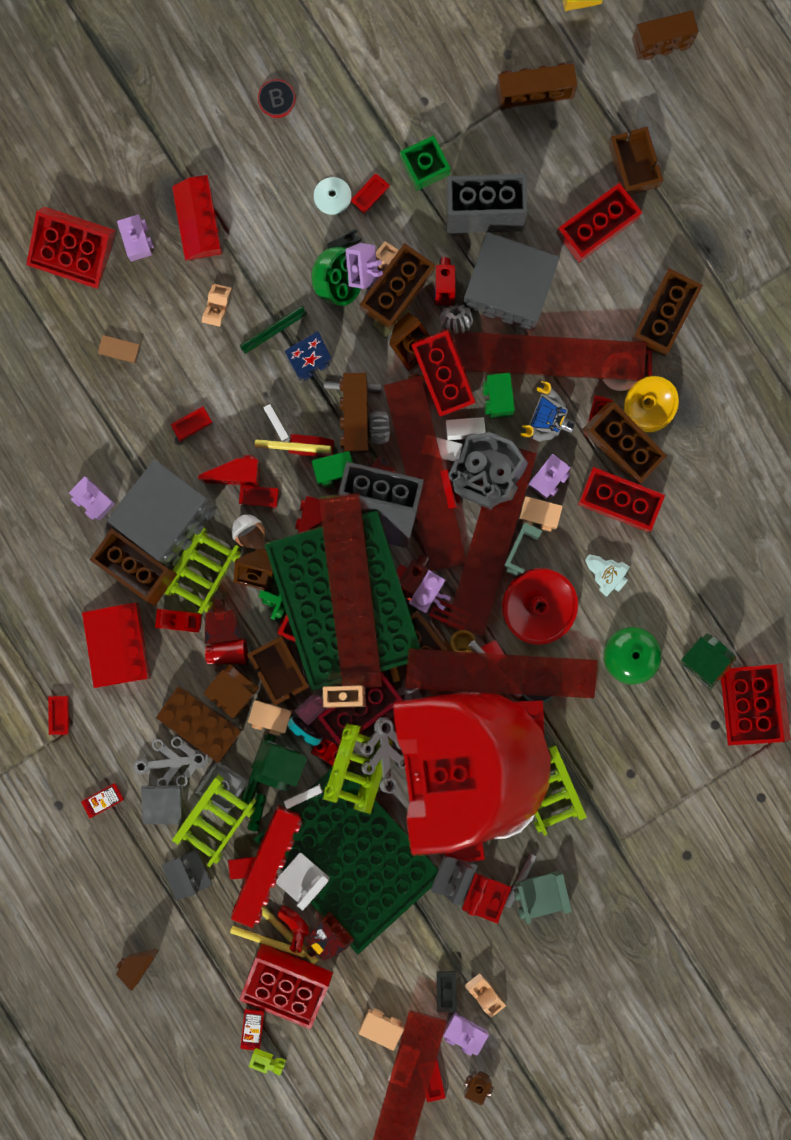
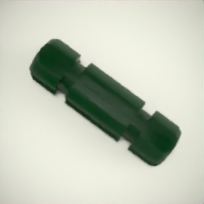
[247,793,266,832]

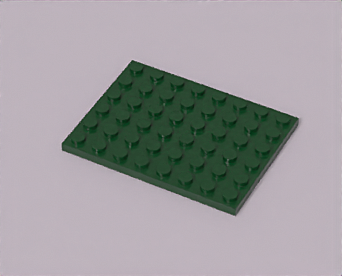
[264,510,424,691]
[254,767,439,955]

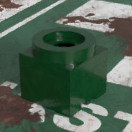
[681,633,736,690]
[251,739,308,792]

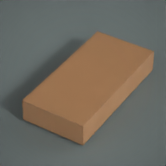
[98,335,140,364]

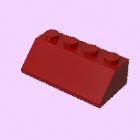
[172,175,222,261]

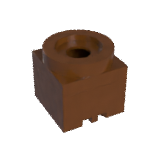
[203,664,259,718]

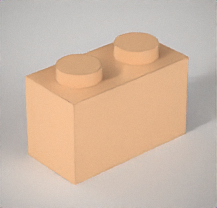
[518,496,563,532]
[323,686,366,708]
[248,700,292,736]
[358,1008,404,1051]

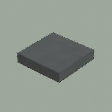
[141,786,182,824]

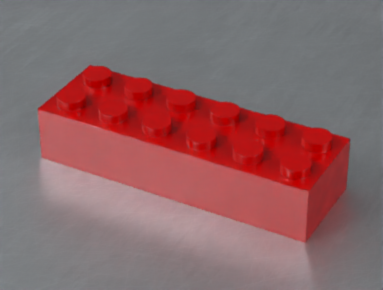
[231,804,302,928]

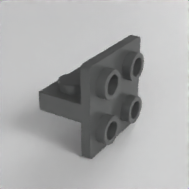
[162,850,212,900]
[431,856,478,905]

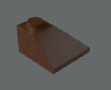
[389,312,430,371]
[233,548,274,592]
[116,949,159,991]

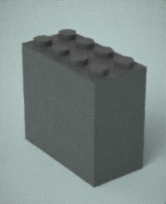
[446,174,528,233]
[463,232,560,330]
[107,459,217,568]
[333,462,423,548]

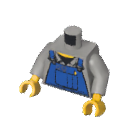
[520,381,575,442]

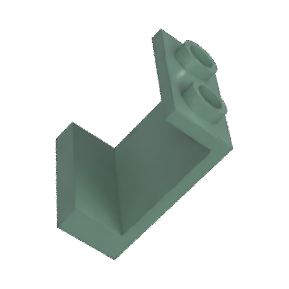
[503,523,542,577]
[513,871,572,924]

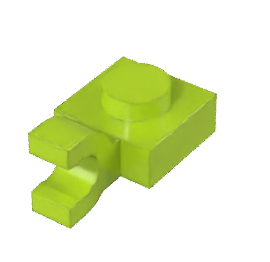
[249,1048,286,1076]

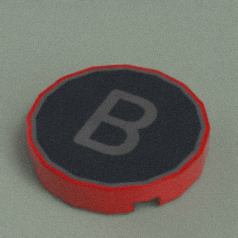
[258,79,296,118]

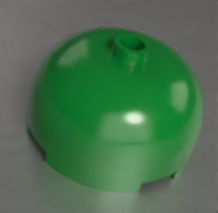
[311,247,361,306]
[603,627,662,685]

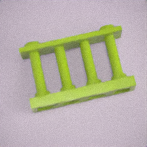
[164,528,241,615]
[323,724,393,814]
[534,745,587,836]
[172,774,256,867]

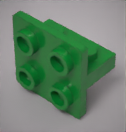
[258,590,285,621]

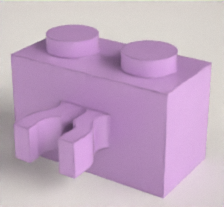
[117,214,154,261]
[345,243,383,289]
[528,454,571,500]
[69,476,115,521]
[409,570,451,613]
[443,1012,489,1056]

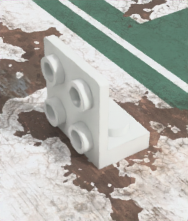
[276,853,330,910]

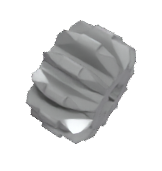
[440,304,473,335]
[368,411,390,444]

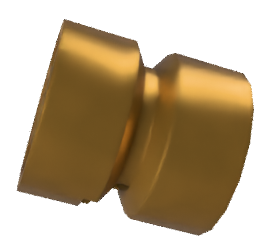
[450,630,476,655]

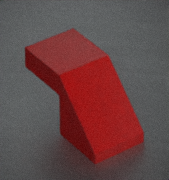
[288,434,334,458]
[155,609,201,633]

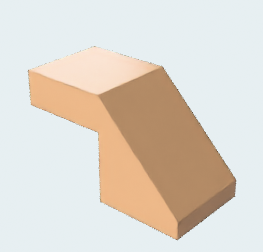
[202,283,232,327]
[465,973,506,1018]

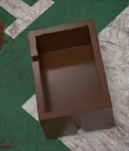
[632,10,699,60]
[608,126,663,195]
[247,636,310,706]

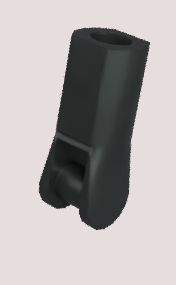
[326,229,362,249]

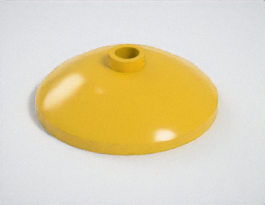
[624,376,679,432]

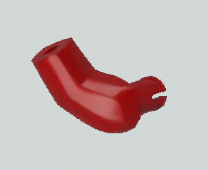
[278,905,309,953]

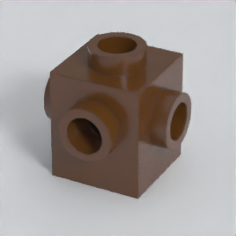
[464,1071,494,1106]

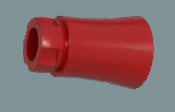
[205,638,249,665]

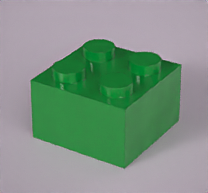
[400,135,451,192]
[482,373,515,419]
[312,451,352,489]

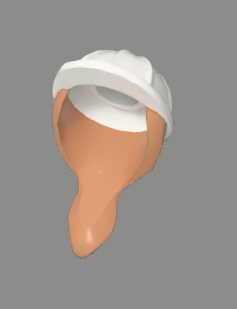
[232,515,266,550]

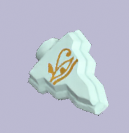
[585,554,630,597]

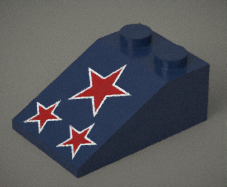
[284,331,332,381]

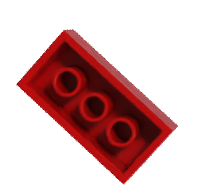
[556,182,643,263]
[412,329,476,417]
[577,467,665,533]

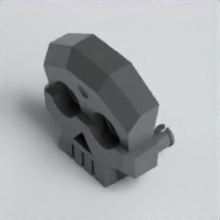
[449,432,528,510]

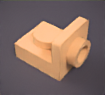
[376,241,399,271]

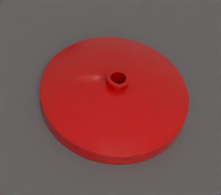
[502,568,578,645]

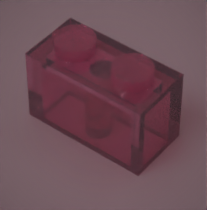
[295,694,326,725]

